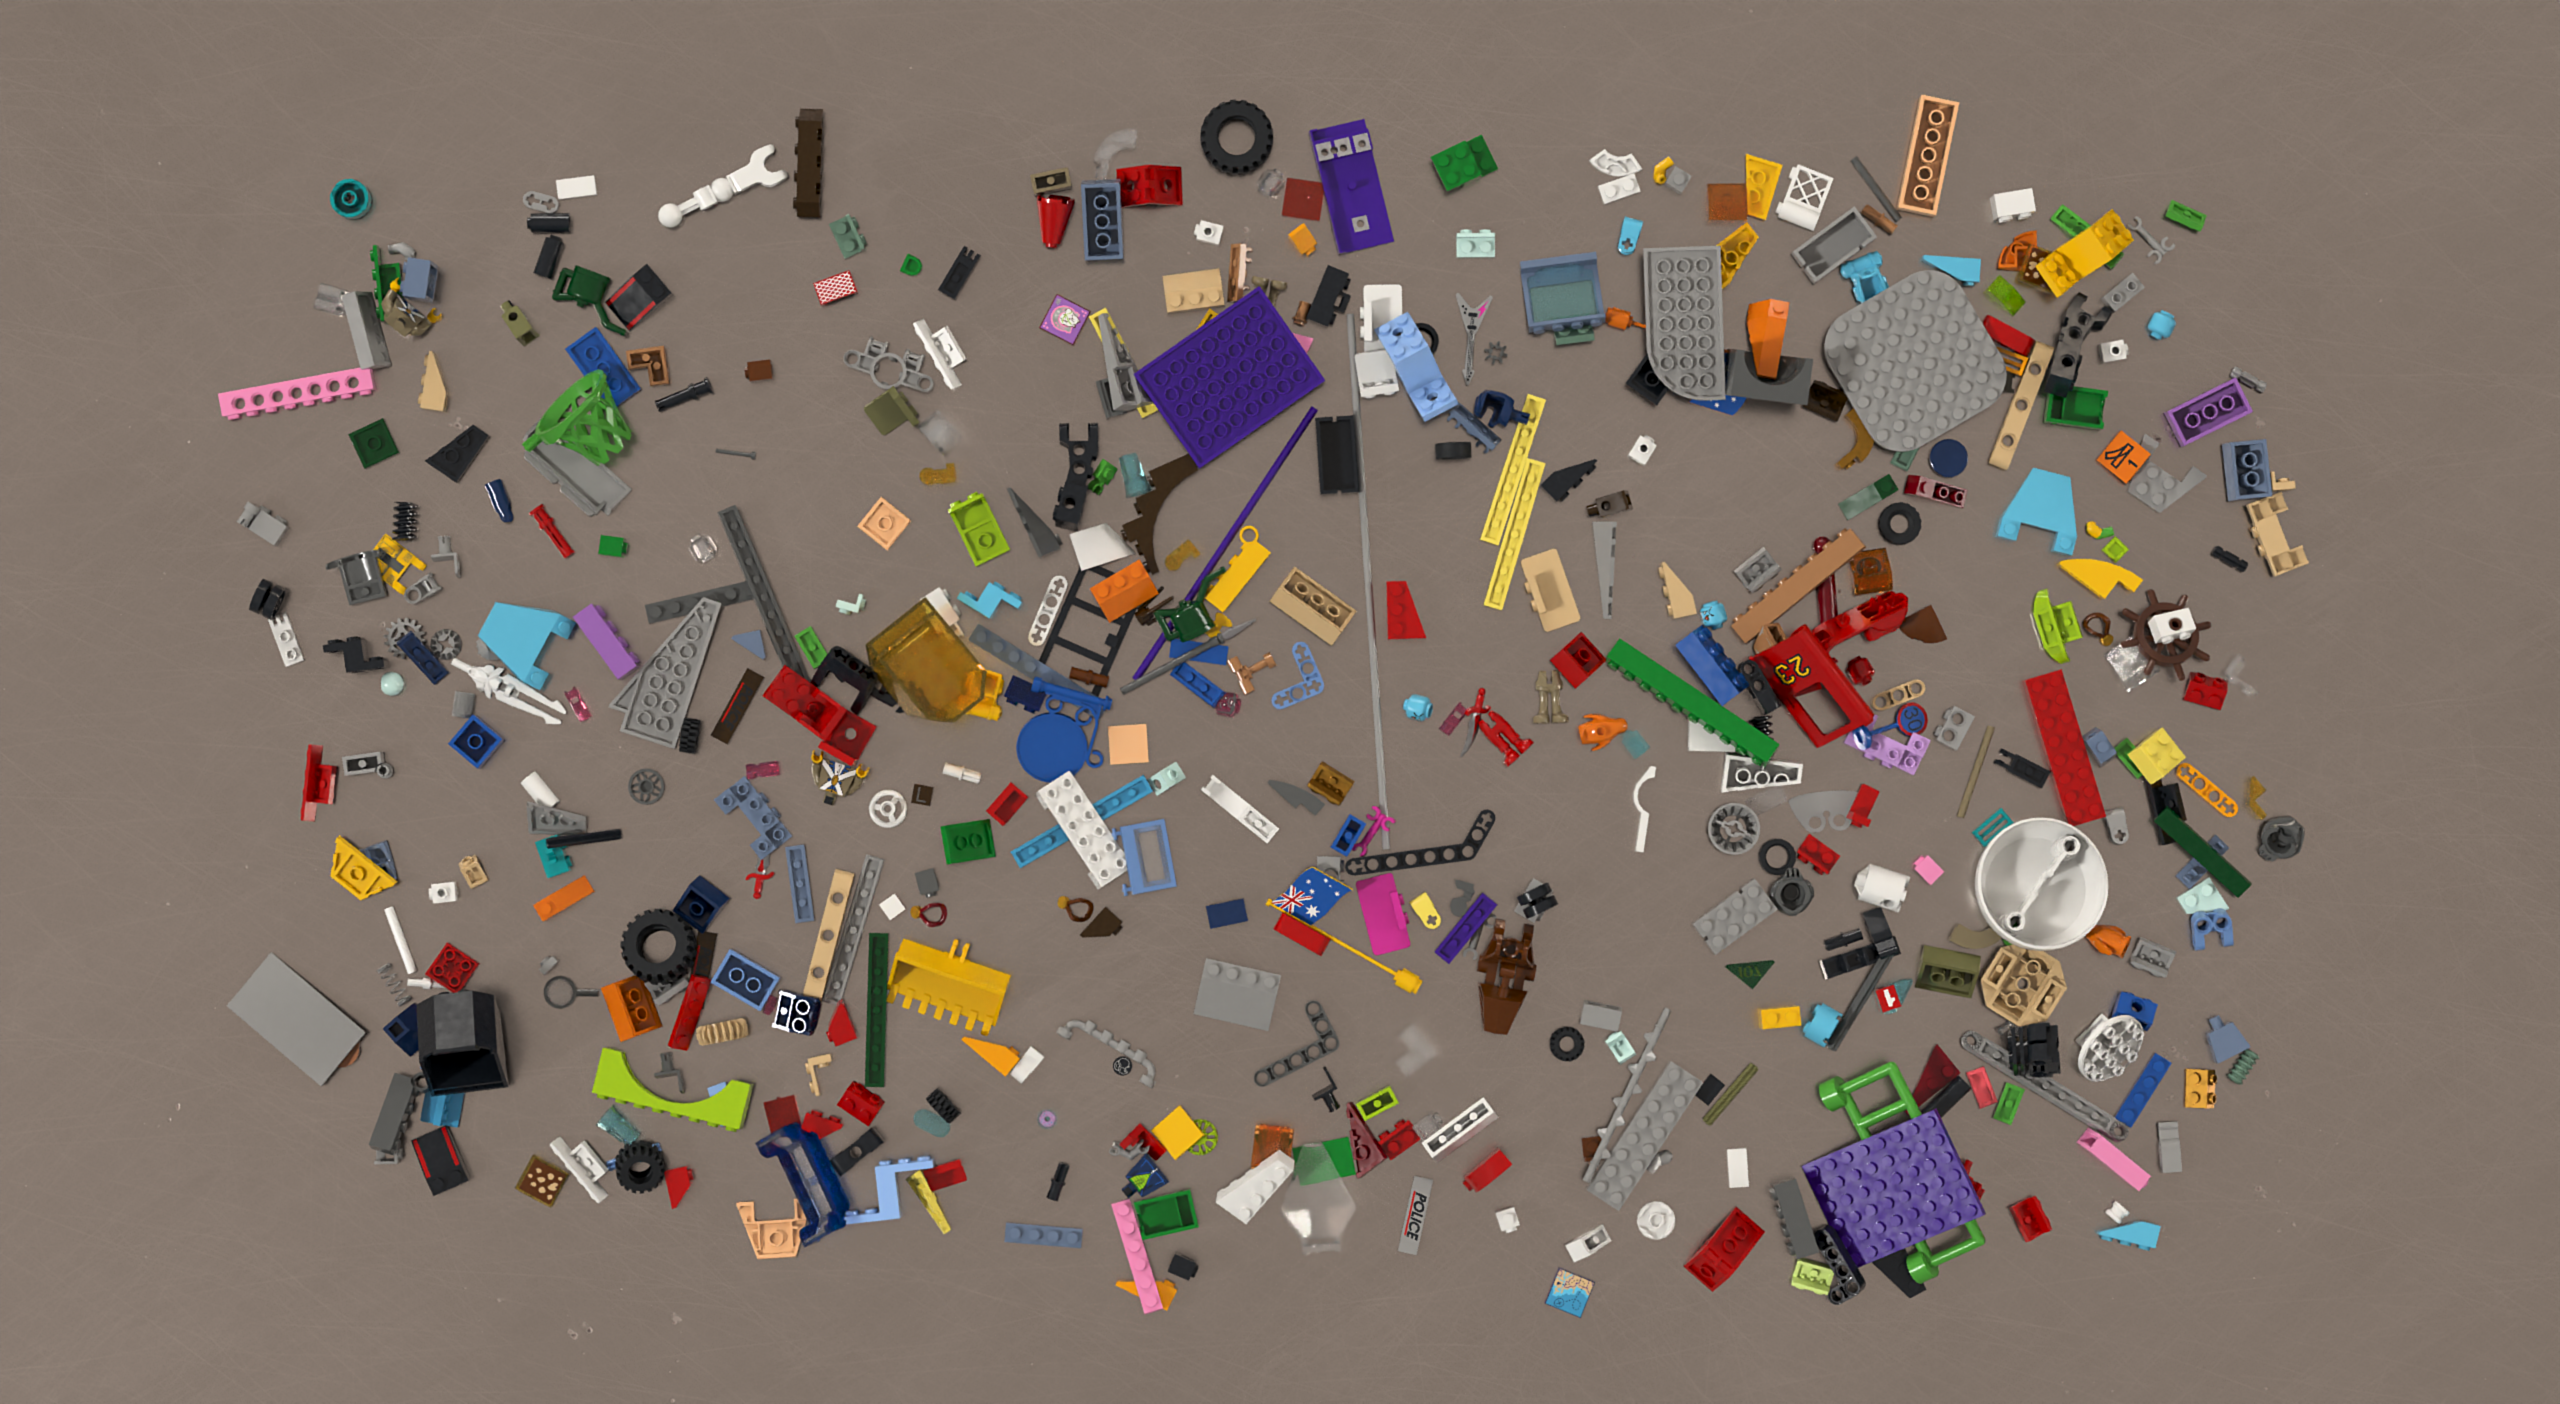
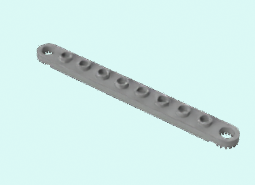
[1961,1031,2129,1142]

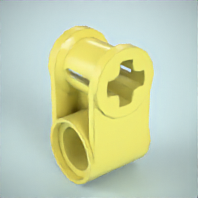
[1409,892,1441,929]

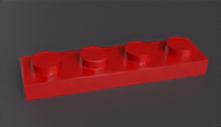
[668,974,711,1051]

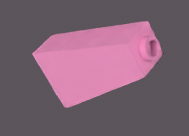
[2077,1127,2151,1191]

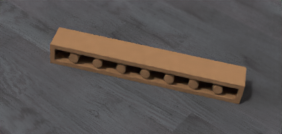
[1731,528,1866,644]

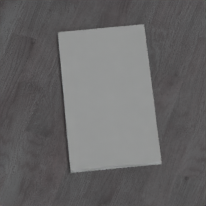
[227,952,366,1086]

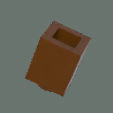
[744,359,774,382]

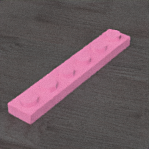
[1111,1199,1163,1315]

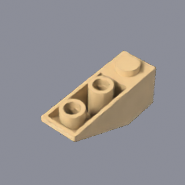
[418,351,448,412]
[1658,562,1697,619]

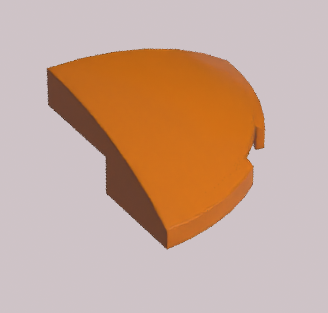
[1998,230,2037,272]

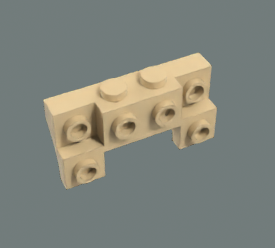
[2246,491,2309,577]

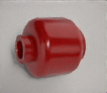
[1846,656,1875,686]

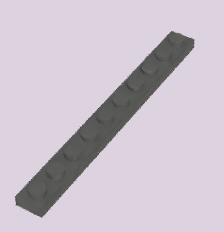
[717,505,810,682]

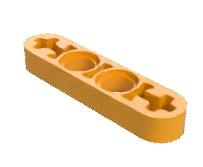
[2176,763,2238,817]

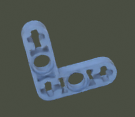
[1271,642,1324,709]

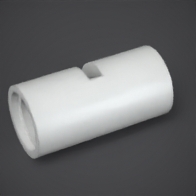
[521,771,559,808]

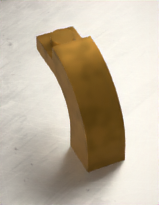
[1836,408,1874,470]

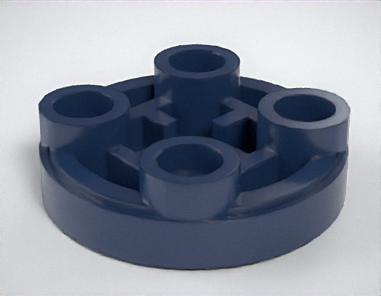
[1929,439,1968,478]

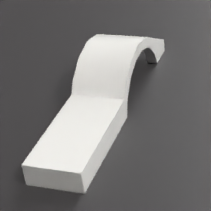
[1633,766,1656,852]
[1200,775,1279,843]

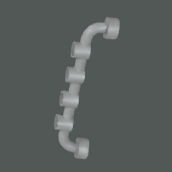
[1056,1020,1156,1088]

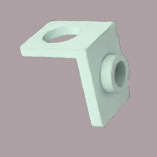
[1147,762,1186,796]

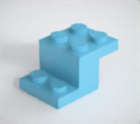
[957,582,1023,619]

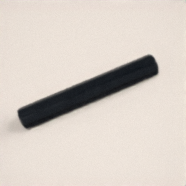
[546,829,621,849]

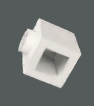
[1194,220,1223,246]
[2098,340,2129,364]
[1628,435,1657,466]
[429,882,458,903]
[1495,1206,1520,1233]

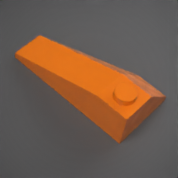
[1746,299,1790,380]

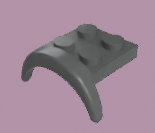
[325,550,387,605]

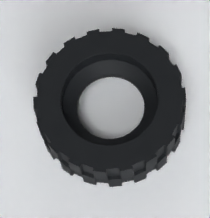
[1878,502,1922,545]

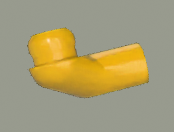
[1653,156,1674,184]

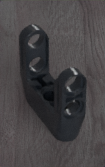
[810,646,878,715]
[1737,660,1781,715]

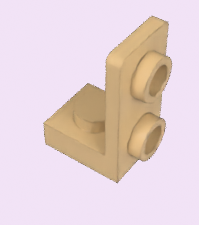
[805,1053,833,1096]

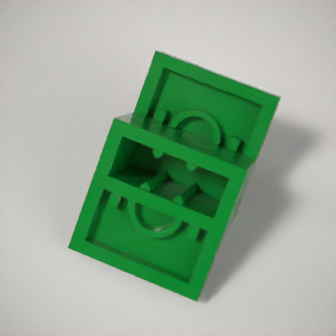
[1430,135,1498,192]

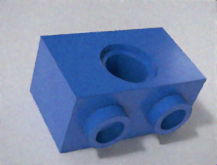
[1331,814,1366,857]
[2111,991,2158,1031]

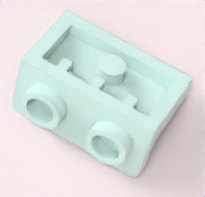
[1456,229,1495,258]

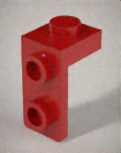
[1846,784,1879,828]

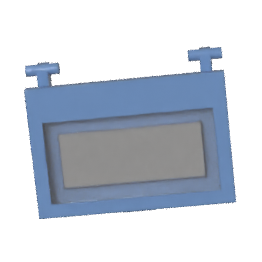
[1111,819,1177,896]

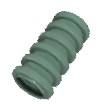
[2227,1049,2259,1085]

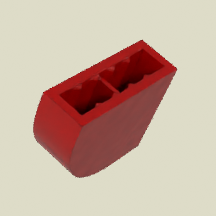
[1463,1147,1512,1192]

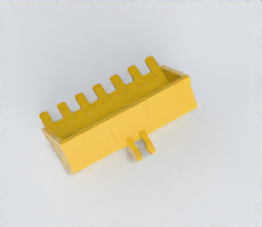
[887,938,1011,1036]

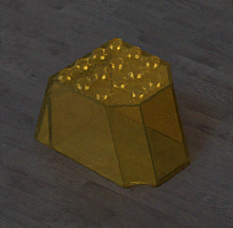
[865,597,987,723]

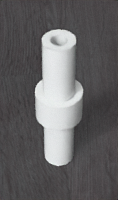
[407,977,444,989]

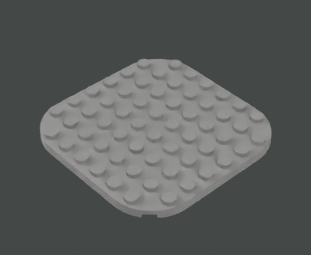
[1824,270,2007,452]

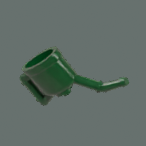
[552,265,627,336]
[1154,566,1226,642]

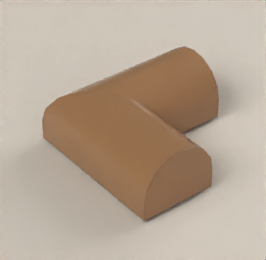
[626,346,669,387]

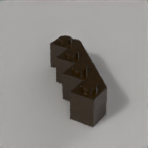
[793,109,824,217]

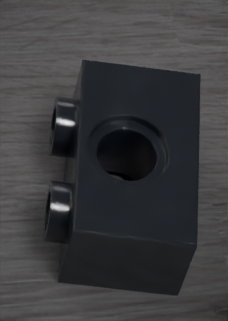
[1168,1252,1199,1281]

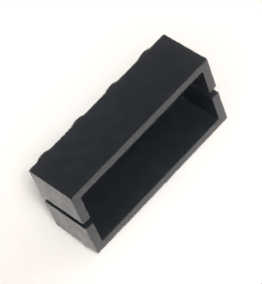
[1315,415,1359,496]

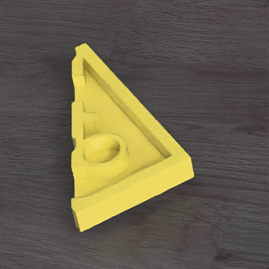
[906,1170,951,1234]

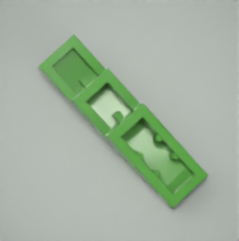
[2051,204,2124,269]

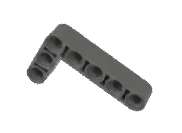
[1254,1000,1340,1087]

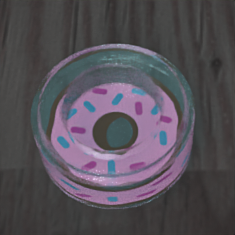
[1038,1109,1057,1129]

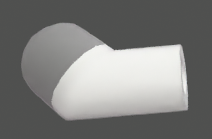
[1647,1150,1673,1174]

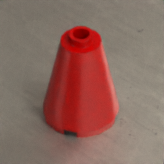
[1037,194,1075,248]

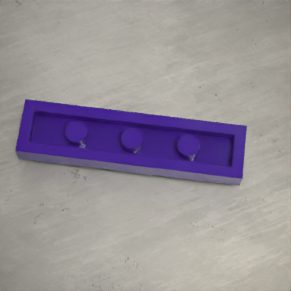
[1435,893,1498,964]

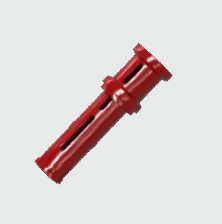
[529,504,574,559]

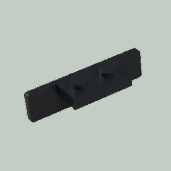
[2145,778,2187,845]

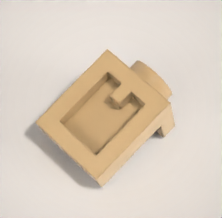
[2270,471,2295,492]
[459,855,488,889]

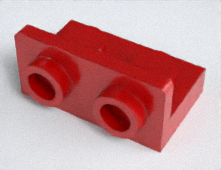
[1796,834,1840,875]
[1378,1119,1422,1160]

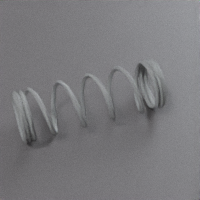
[376,963,411,1006]

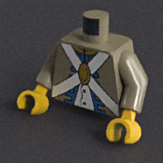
[381,277,442,337]
[811,750,870,806]

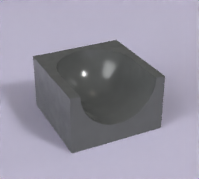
[1725,349,1813,405]

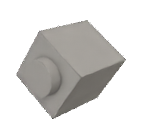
[1664,166,1692,195]

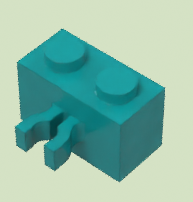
[535,834,573,878]

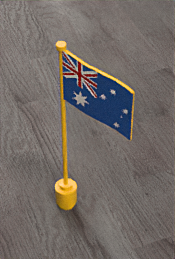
[1265,866,1423,994]

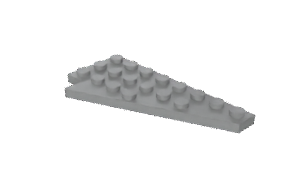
[609,597,722,749]

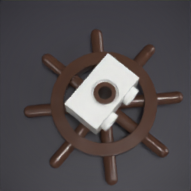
[2121,589,2211,681]

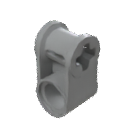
[404,572,442,605]
[2104,807,2129,845]

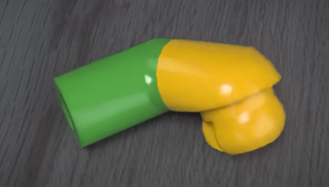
[2086,521,2114,539]

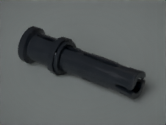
[655,377,714,412]

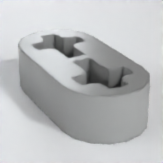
[523,191,560,213]

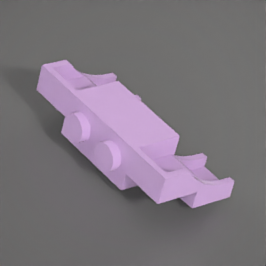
[1843,715,1931,775]

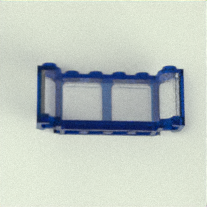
[755,1122,850,1248]

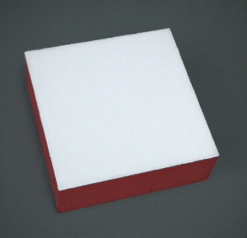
[879,894,906,920]

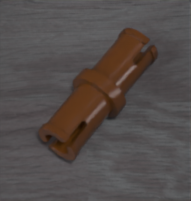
[1069,667,1109,688]

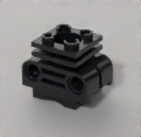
[2008,1023,2061,1077]

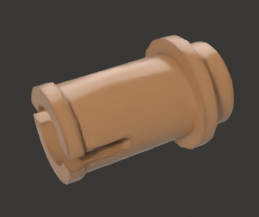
[1292,301,1311,326]

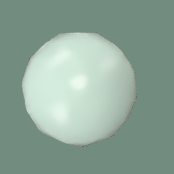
[381,672,404,696]

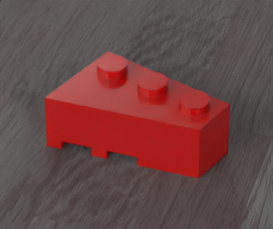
[1386,581,1426,640]

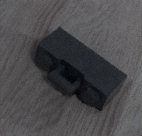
[1306,265,1351,328]

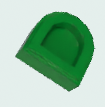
[900,254,922,276]

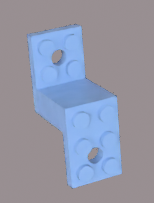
[1374,312,1458,422]
[841,1155,935,1225]

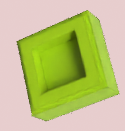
[2102,536,2129,563]

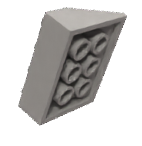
[1194,958,1281,1031]

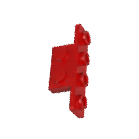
[301,744,337,822]

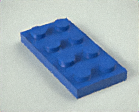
[565,327,641,406]

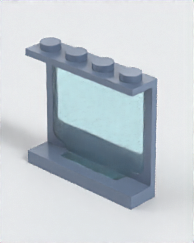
[1520,252,1606,334]

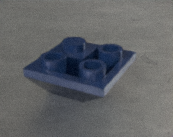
[383,1003,419,1057]

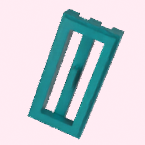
[1972,808,2014,847]

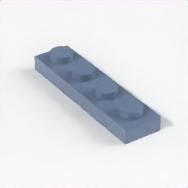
[785,844,815,923]
[1004,1222,1083,1248]

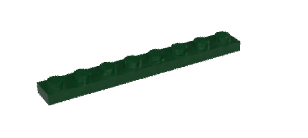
[865,933,889,1087]

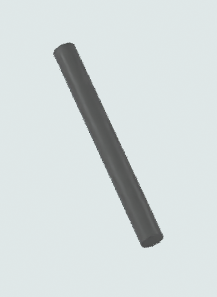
[1851,156,1902,222]

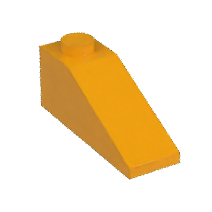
[961,1036,1021,1077]
[1115,1279,1177,1311]

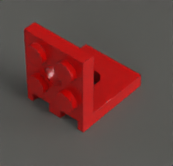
[1116,165,1183,208]
[818,710,877,767]

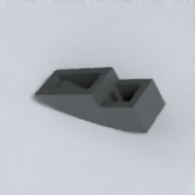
[1267,780,1325,816]

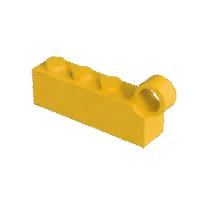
[1205,526,1271,613]

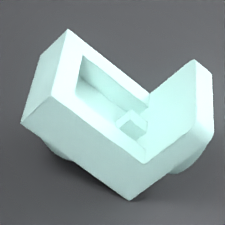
[836,594,866,615]
[1605,1031,1636,1065]

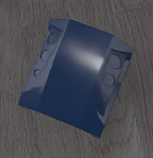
[772,989,821,1036]

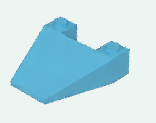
[1995,468,2077,556]
[478,602,576,690]

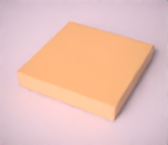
[857,497,911,551]
[1108,724,1149,765]

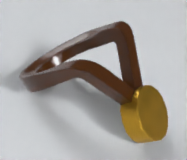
[2083,613,2113,646]
[1058,896,1094,922]

